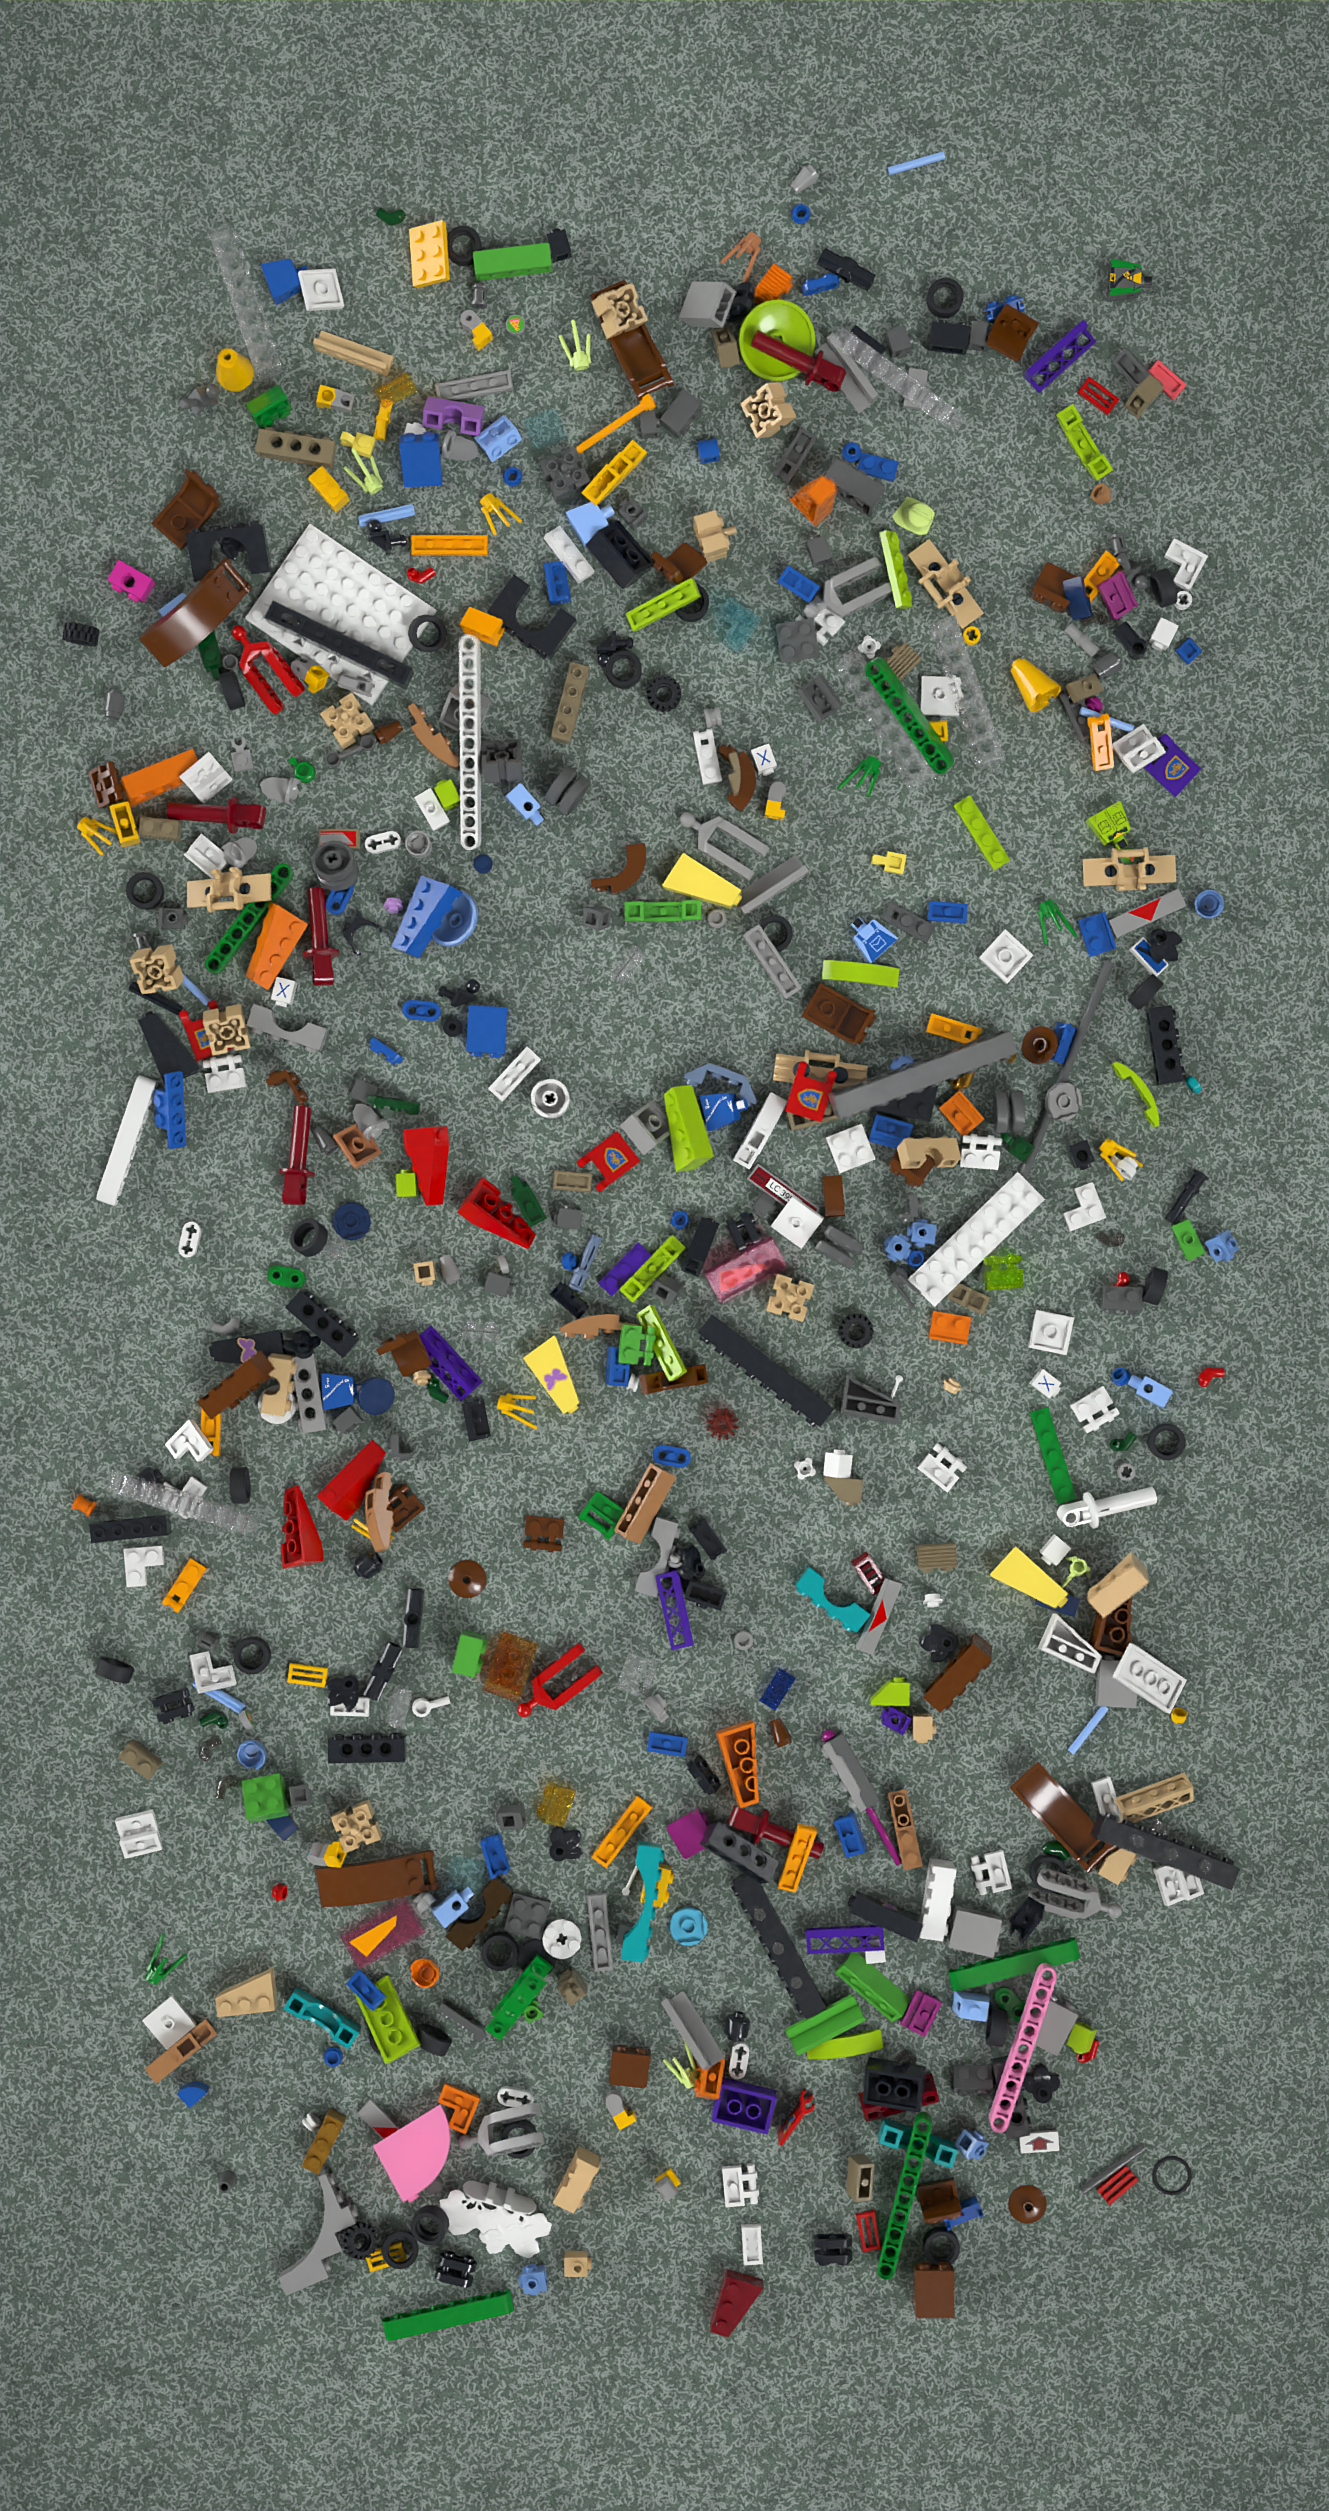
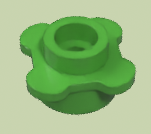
[523,2000,543,2023]

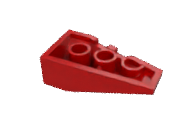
[403,1126,449,1206]
[457,1177,536,1249]
[317,1439,386,1521]
[281,1486,324,1569]

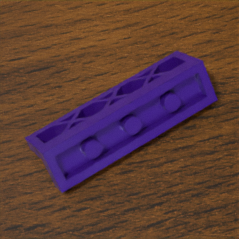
[1024,319,1096,393]
[419,1326,483,1401]
[655,1568,694,1650]
[806,1925,884,1954]

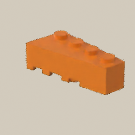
[790,476,837,527]
[121,749,198,808]
[246,901,308,990]
[715,1720,759,1808]

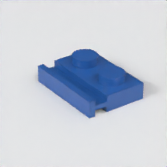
[1077,912,1117,957]
[868,1114,914,1149]

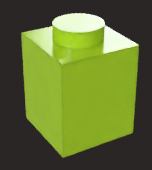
[434,779,460,811]
[396,1169,418,1197]
[1067,2021,1097,2054]

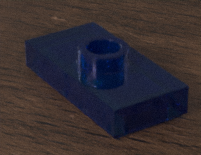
[759,1667,796,1711]

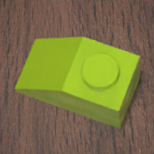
[870,1676,910,1706]

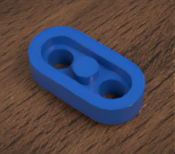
[801,273,840,296]
[326,885,354,915]
[402,1000,441,1022]
[368,1037,404,1066]
[653,1445,691,1468]

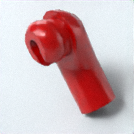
[406,567,436,584]
[1109,1272,1130,1287]
[1198,1367,1224,1387]
[1076,2039,1100,2063]

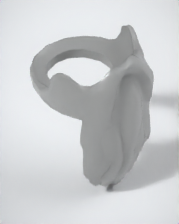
[441,429,479,461]
[260,777,301,805]
[222,838,257,869]
[353,1104,390,1141]

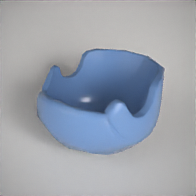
[1195,890,1224,919]
[237,1740,267,1770]

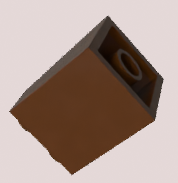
[912,2262,955,2318]

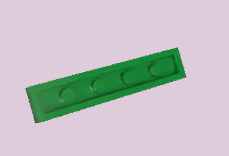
[1029,1407,1077,1504]

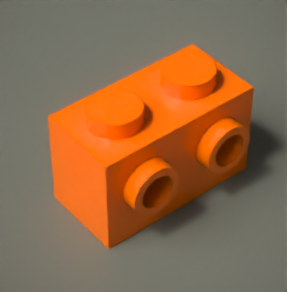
[694,2059,725,2100]

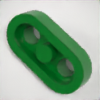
[267,1265,306,1288]
[995,1986,1025,2021]

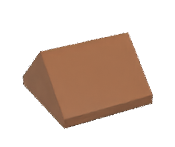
[333,1124,382,1169]

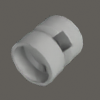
[405,831,432,859]

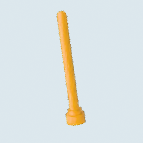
[576,393,657,454]

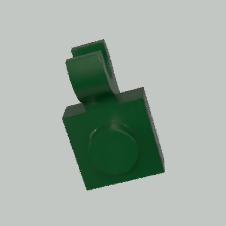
[1000,1133,1035,1163]

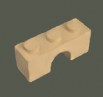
[897,1136,961,1169]
[261,1353,297,1417]

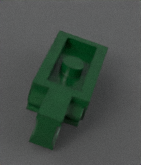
[198,630,224,681]
[366,1094,421,1115]
[510,1175,547,1227]

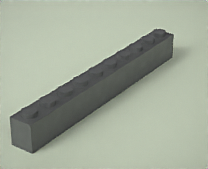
[828,1029,1017,1120]

